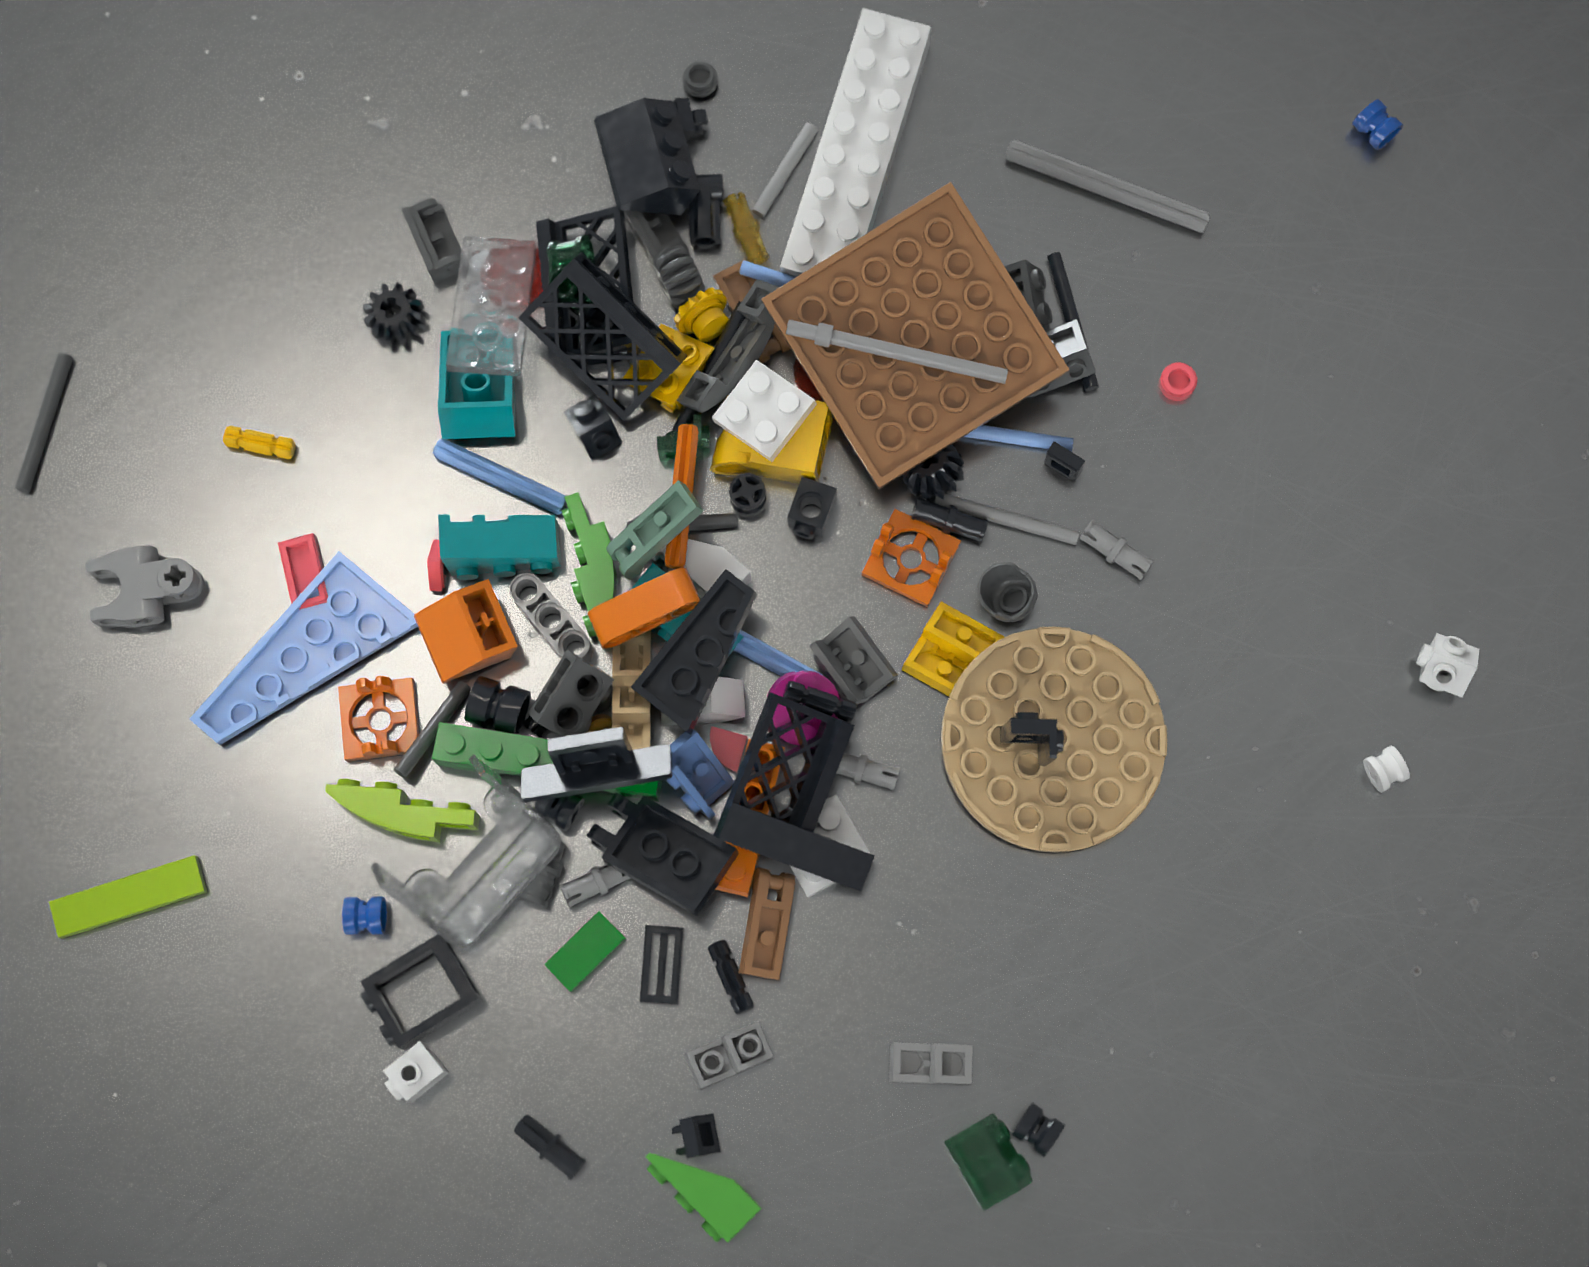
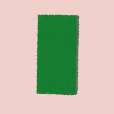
[544,911,626,993]

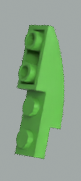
[561,492,617,645]

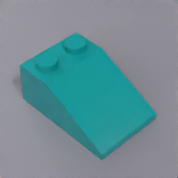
[438,328,516,439]

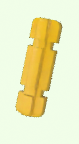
[223,426,295,459]

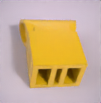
[710,395,832,484]

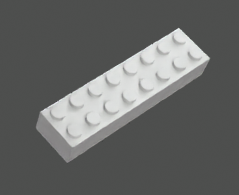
[780,8,932,277]

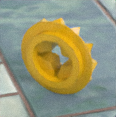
[674,287,727,334]

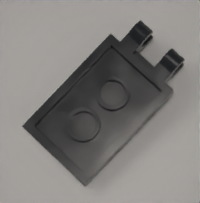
[586,792,739,916]

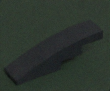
[716,801,875,891]

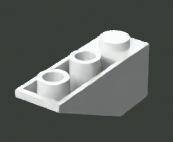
[652,539,752,600]

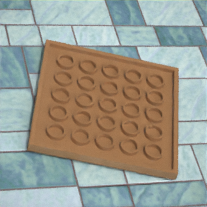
[761,182,1069,489]

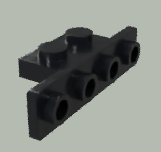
[521,727,673,803]

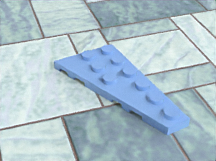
[190,551,418,745]

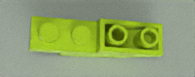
[325,779,480,842]

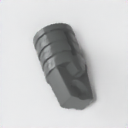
[515,836,565,908]

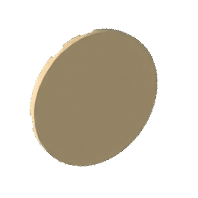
[941,627,1167,853]

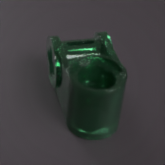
[547,235,595,310]

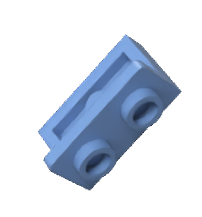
[666,729,734,819]

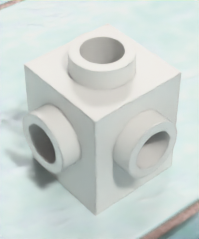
[1416,633,1479,697]

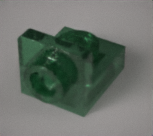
[657,414,710,461]

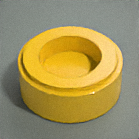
[692,307,729,342]

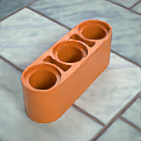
[588,568,700,649]

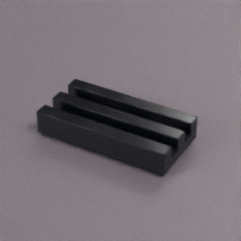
[639,925,684,1005]

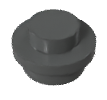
[682,61,718,97]

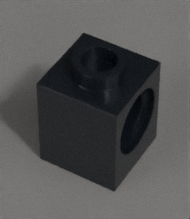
[787,477,837,539]

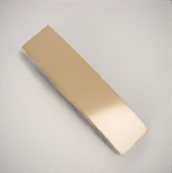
[612,630,651,750]

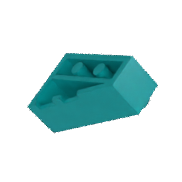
[438,514,561,580]

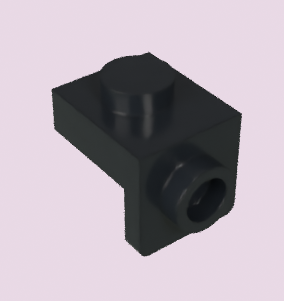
[563,394,622,460]

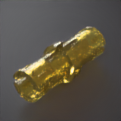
[723,192,770,265]

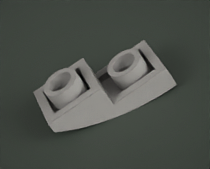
[684,1021,773,1091]

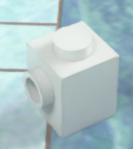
[383,1041,449,1103]

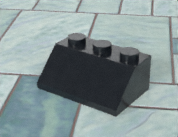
[594,98,700,215]

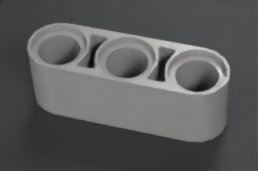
[509,573,594,662]

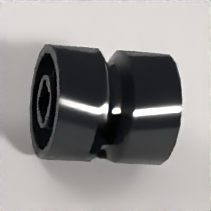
[464,676,531,735]

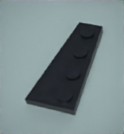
[631,569,757,735]

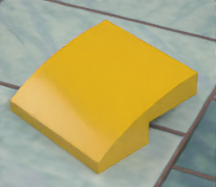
[901,601,1005,697]

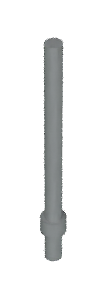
[786,319,1008,384]

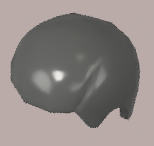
[977,562,1038,622]

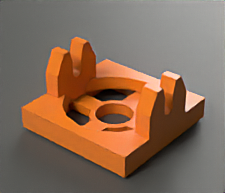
[862,509,961,608]
[338,675,419,762]

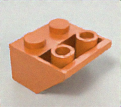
[414,579,518,684]

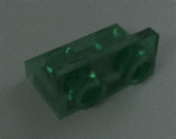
[944,1113,1033,1211]

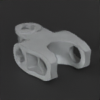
[85,546,204,628]

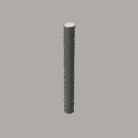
[15,352,73,493]

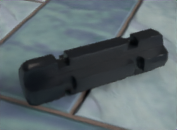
[783,681,857,722]
[708,940,753,1014]

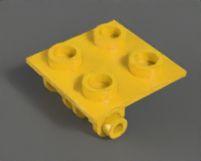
[622,324,714,413]

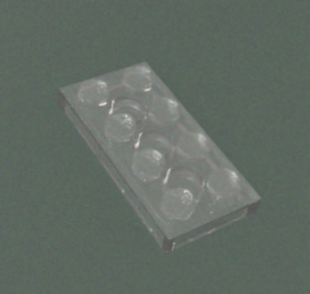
[446,236,537,376]

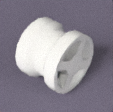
[1363,746,1410,793]

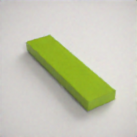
[49,855,207,939]

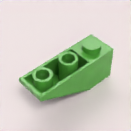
[645,1153,762,1243]

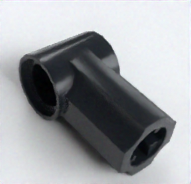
[688,174,723,247]

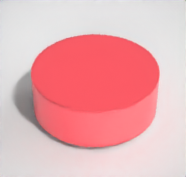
[1159,362,1197,401]

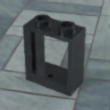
[360,933,484,1050]

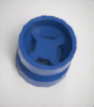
[1352,99,1404,150]
[342,896,387,935]

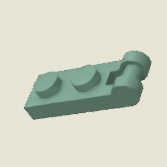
[606,480,704,579]

